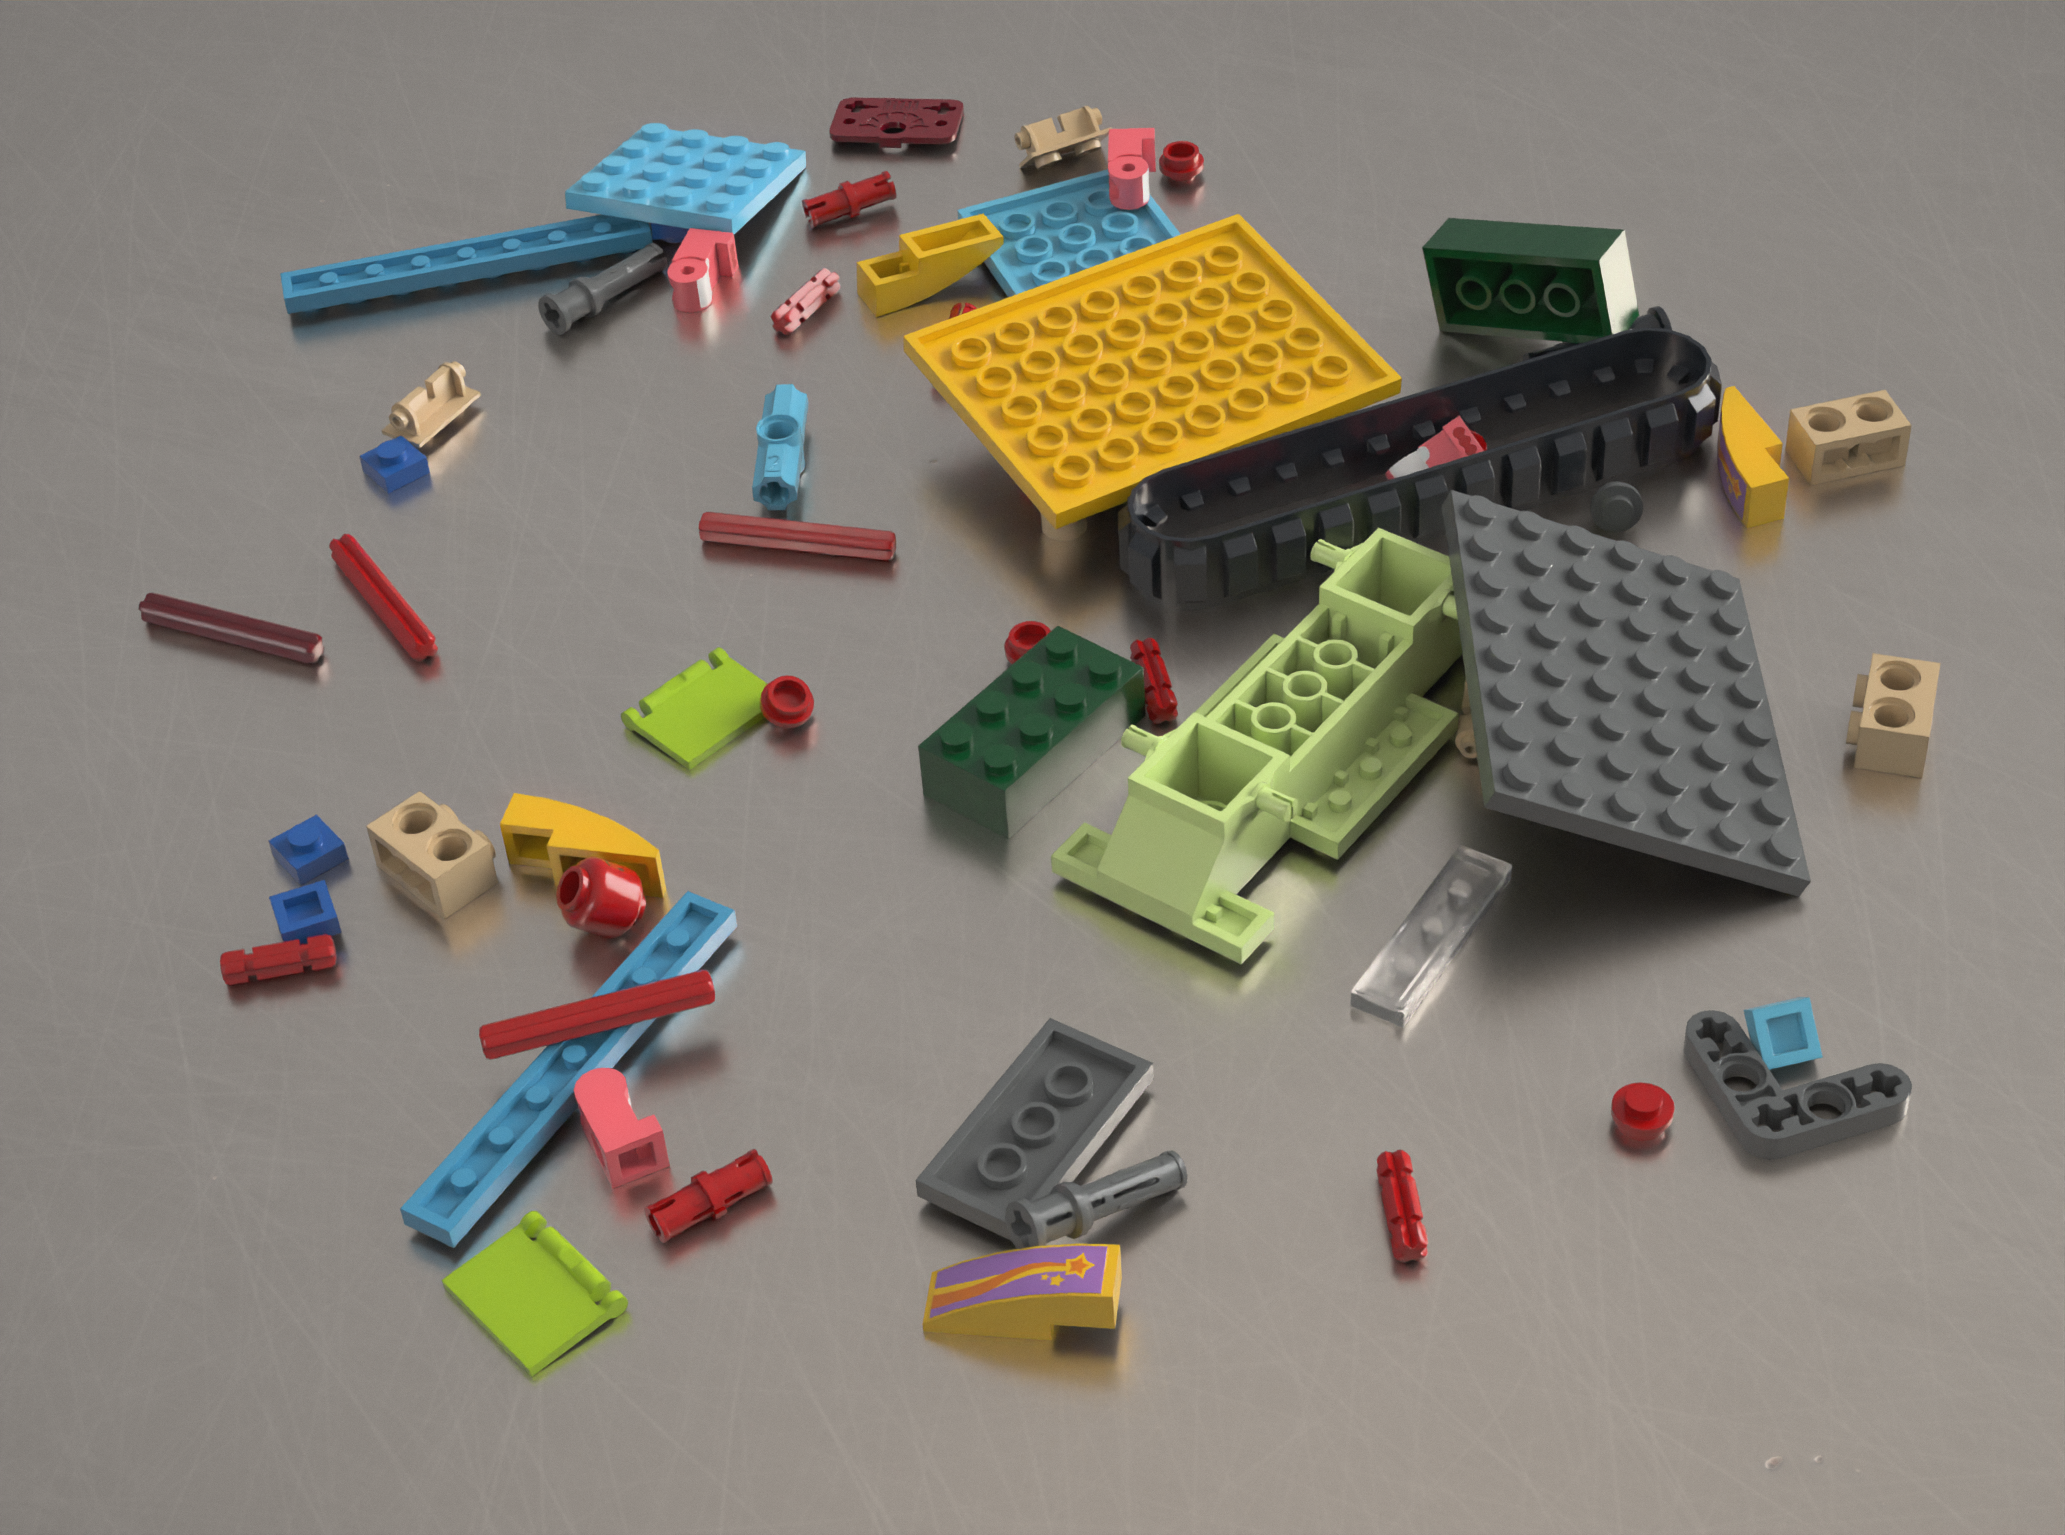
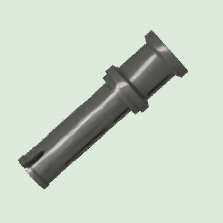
[538,243,667,335]
[1005,1150,1188,1249]

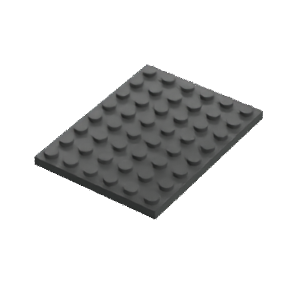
[1442,490,1811,897]

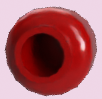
[556,857,646,939]

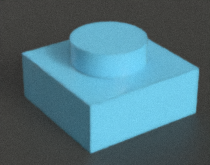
[1744,997,1823,1070]

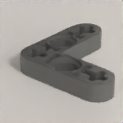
[1683,1010,1912,1160]

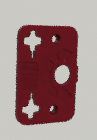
[829,97,964,148]

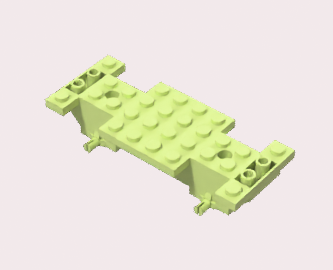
[1051,528,1463,964]

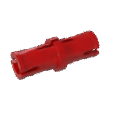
[802,171,897,228]
[644,1149,773,1243]

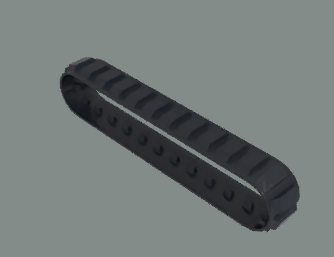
[1118,327,1722,611]

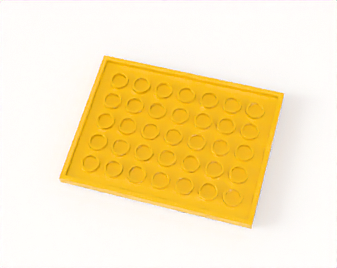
[903,213,1402,530]

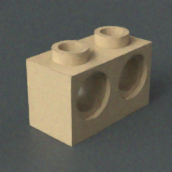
[1785,390,1912,486]
[1846,653,1941,778]
[366,791,498,919]

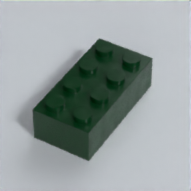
[1422,218,1639,343]
[918,626,1146,840]

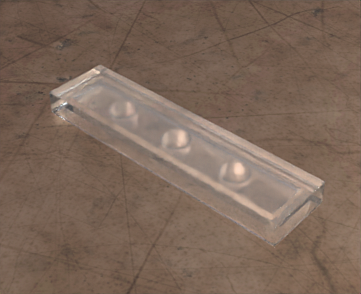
[1351,845,1512,1028]

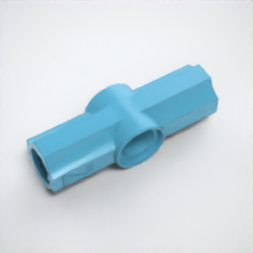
[752,384,808,511]

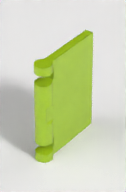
[621,647,767,770]
[441,1211,628,1377]

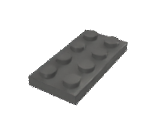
[915,1018,1154,1241]

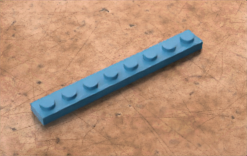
[280,214,653,314]
[400,891,737,1248]

